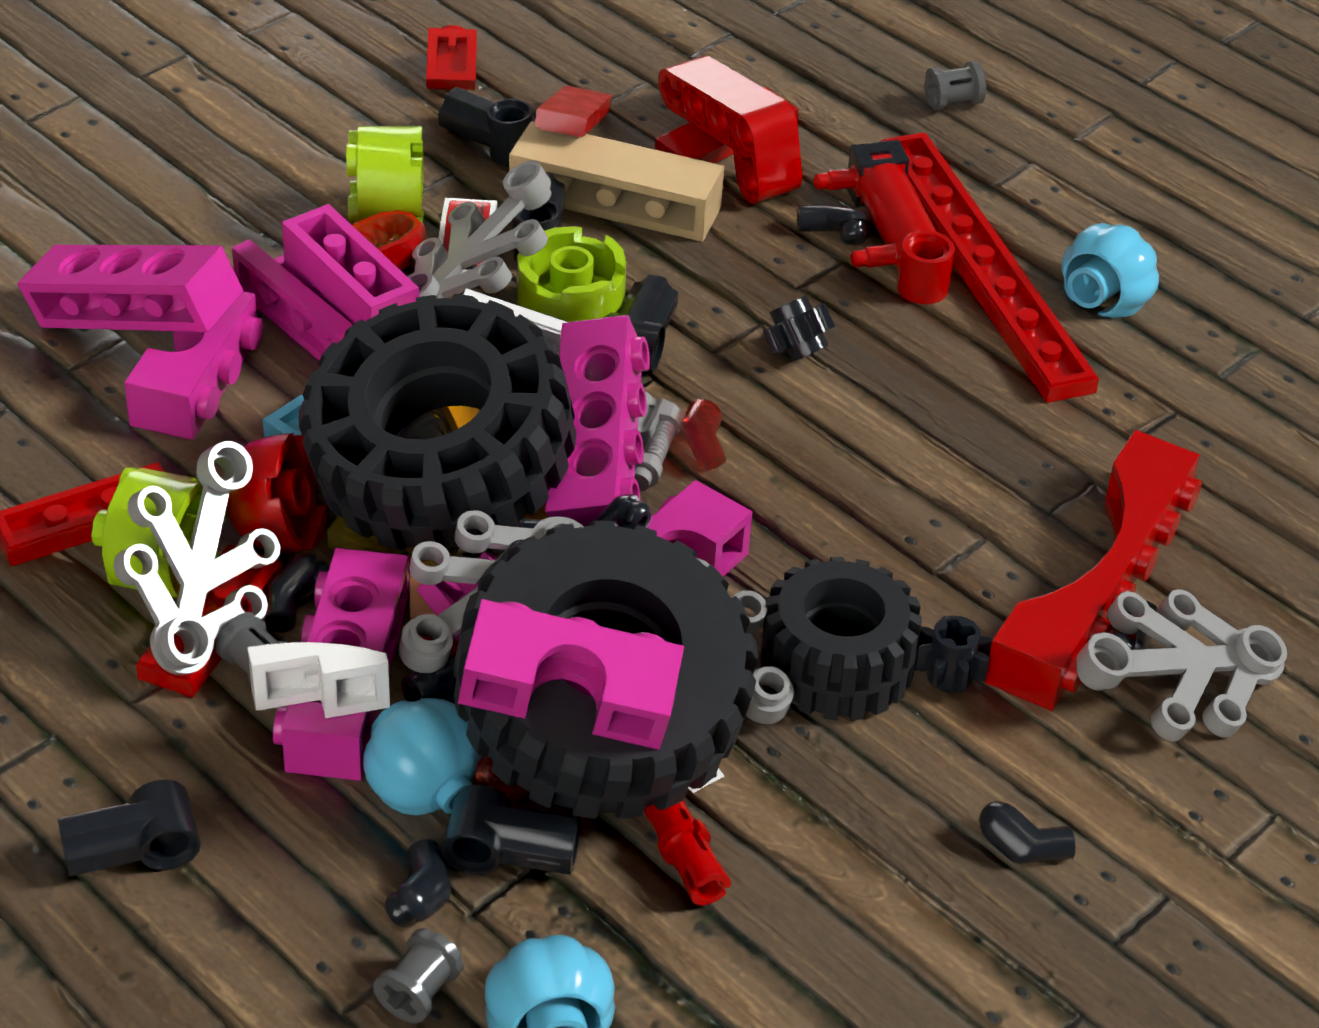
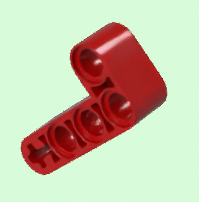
[658,56,803,204]

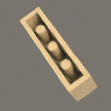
[509,121,724,242]

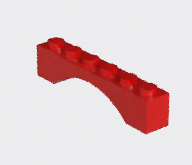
[985,430,1202,712]

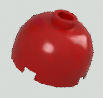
[226,433,327,553]

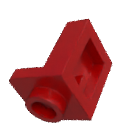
[426,25,477,90]

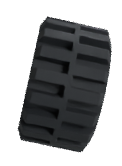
[760,557,922,721]

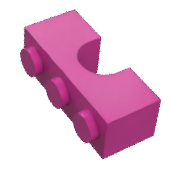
[124,292,263,440]
[647,480,752,577]
[458,599,684,750]

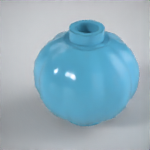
[1061,223,1159,318]
[363,698,484,815]
[484,935,615,1028]

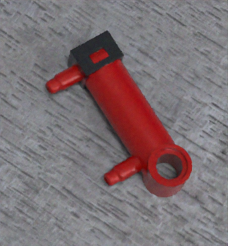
[813,140,955,304]

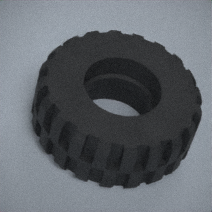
[298,294,576,551]
[453,521,758,819]

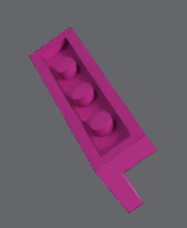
[232,239,353,360]

